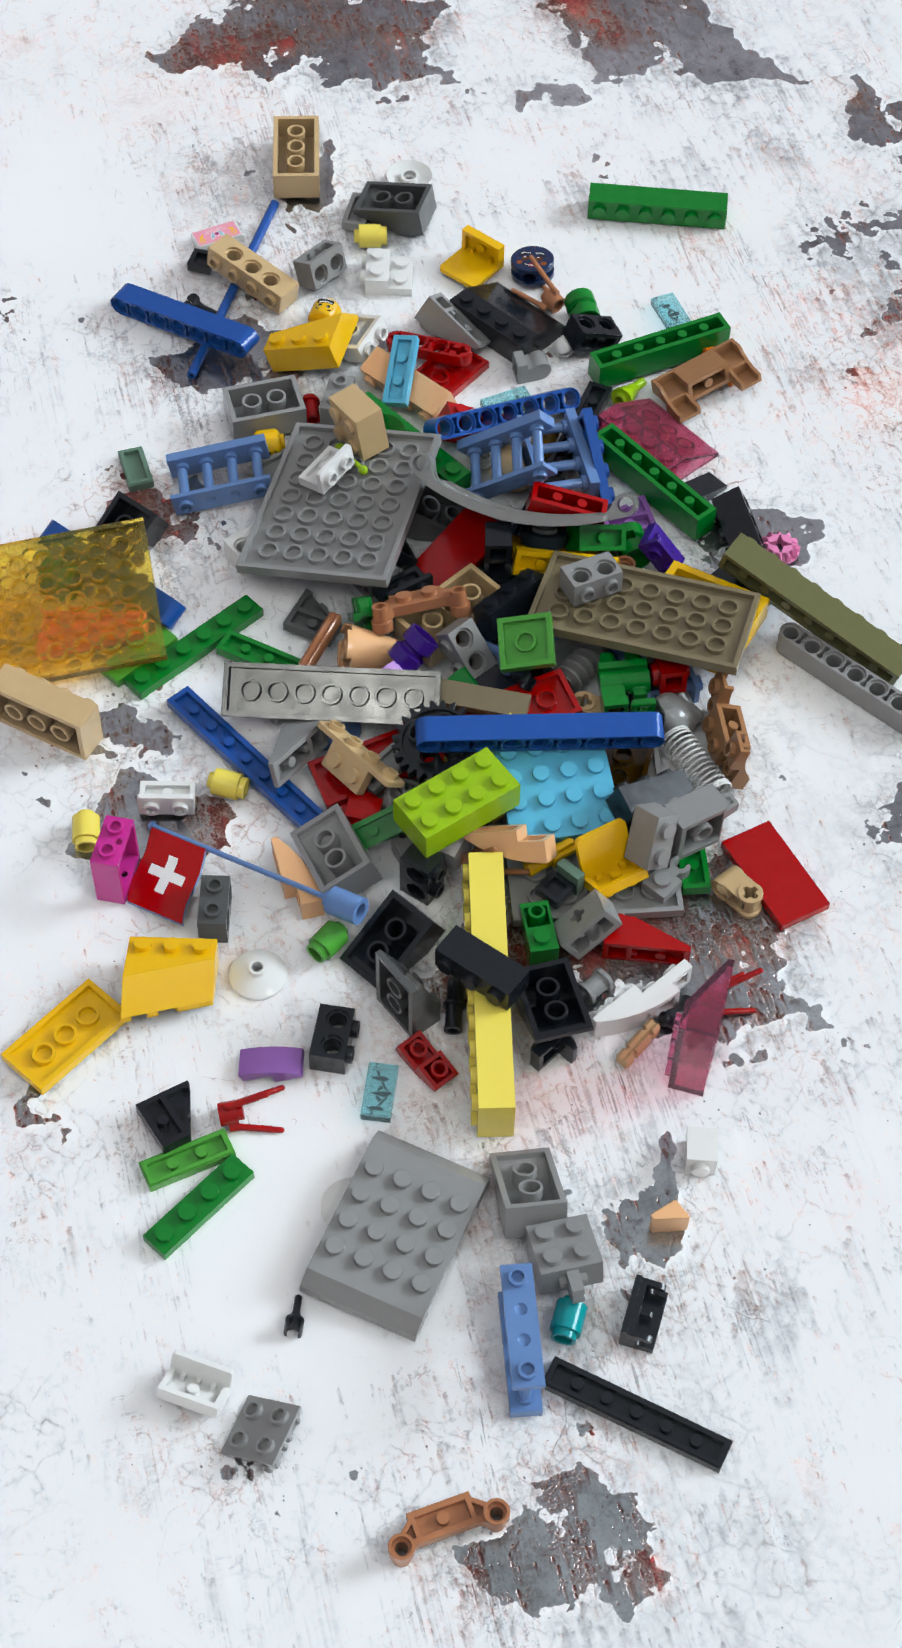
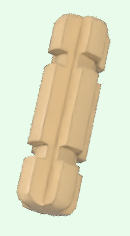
[616,1019,661,1068]

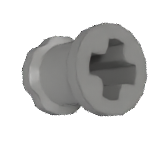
[578,967,614,1006]

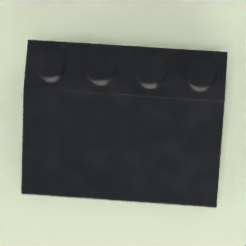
[450,282,565,362]

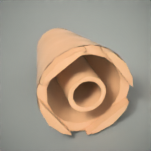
[337,623,401,669]

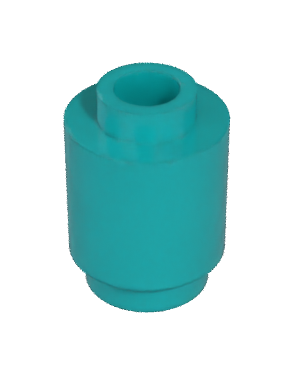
[549,1294,588,1345]

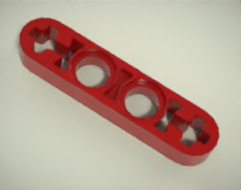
[386,331,473,367]

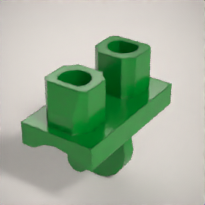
[347,596,373,631]

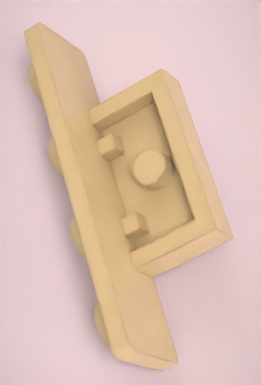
[317,720,405,795]

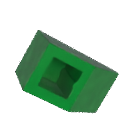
[519,900,559,966]

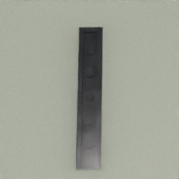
[544,1356,733,1473]

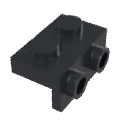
[372,565,433,602]

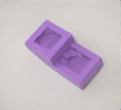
[238,1046,304,1082]

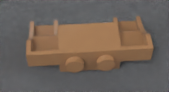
[651,338,762,424]
[702,672,751,790]

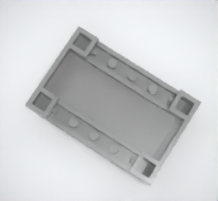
[299,1130,491,1342]

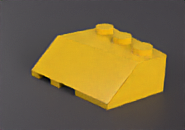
[263,313,359,372]
[121,936,219,1023]

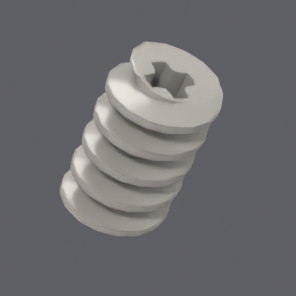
[553,643,607,694]

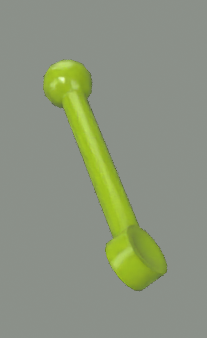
[334,443,368,475]

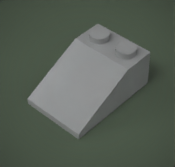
[290,803,383,895]
[489,1147,568,1239]

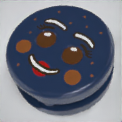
[511,246,554,287]

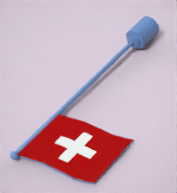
[127,821,369,926]

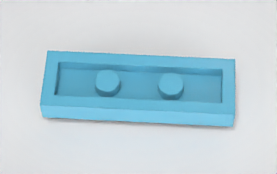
[382,335,420,408]

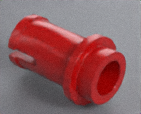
[302,393,320,424]

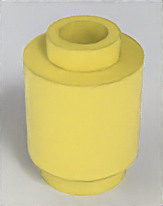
[354,224,387,248]
[207,767,250,801]
[72,809,100,853]

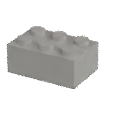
[222,374,307,440]

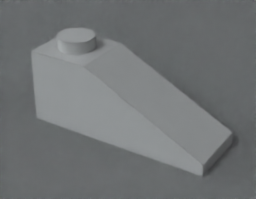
[414,292,491,349]
[268,720,328,788]

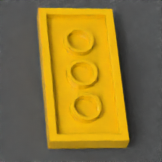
[1,978,126,1095]

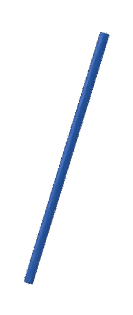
[187,200,279,379]

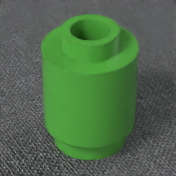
[306,920,349,963]

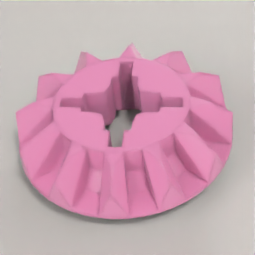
[762,530,800,564]

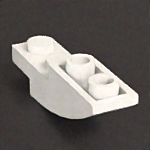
[590,959,693,1037]

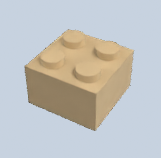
[328,383,389,461]

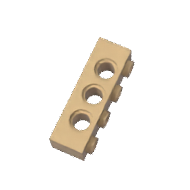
[207,233,299,314]

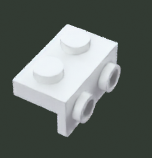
[298,443,355,495]
[137,781,197,816]
[156,1349,234,1419]

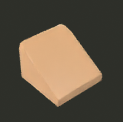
[649,1200,690,1233]

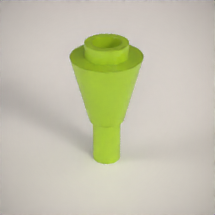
[611,377,647,410]

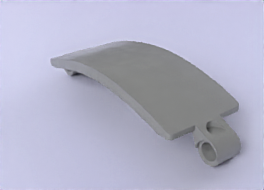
[409,451,639,526]

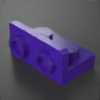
[638,523,685,573]

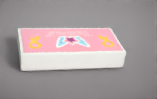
[191,220,243,250]

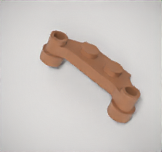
[371,585,472,635]
[388,1491,510,1567]

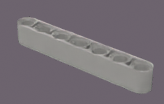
[776,622,902,734]

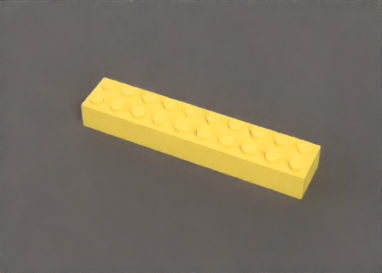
[462,852,516,1137]

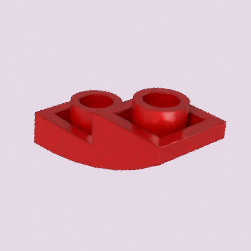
[395,1030,459,1092]

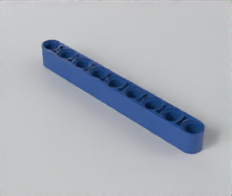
[415,711,665,753]

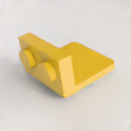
[440,225,505,287]
[574,818,649,898]

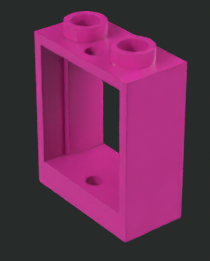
[90,815,140,905]

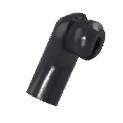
[658,995,695,1028]

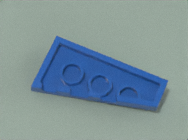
[577,407,615,511]

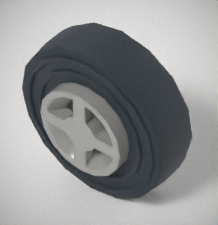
[521,525,568,550]

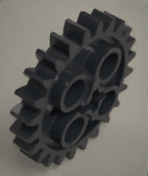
[392,700,477,784]

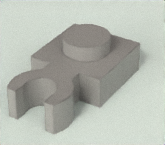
[641,856,691,904]

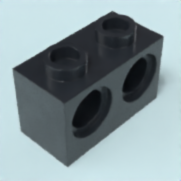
[562,313,623,352]
[399,843,446,906]
[309,1003,360,1075]

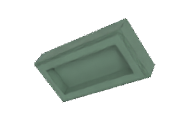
[118,446,154,492]

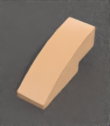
[464,824,557,863]
[271,837,325,920]

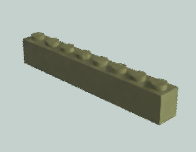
[718,532,902,686]

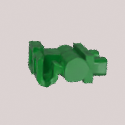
[597,652,656,712]

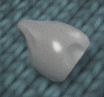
[655,692,703,743]

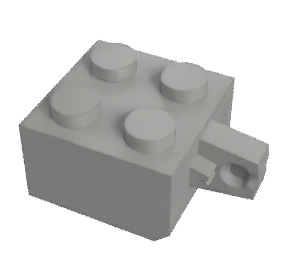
[664,783,739,860]
[526,1214,603,1304]

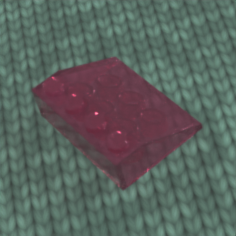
[597,398,718,480]
[665,959,735,1097]

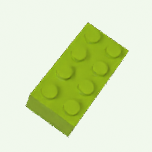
[393,747,520,858]

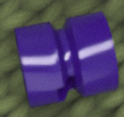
[388,623,439,670]

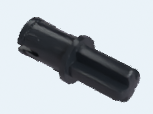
[443,977,466,1035]

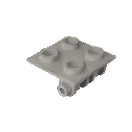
[220,1395,302,1473]

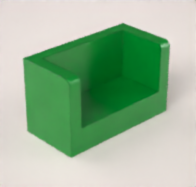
[565,524,626,551]

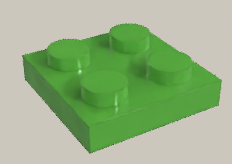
[497,612,556,673]

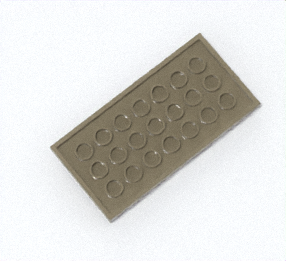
[528,550,761,676]

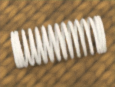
[659,725,732,794]

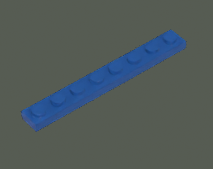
[167,686,324,828]

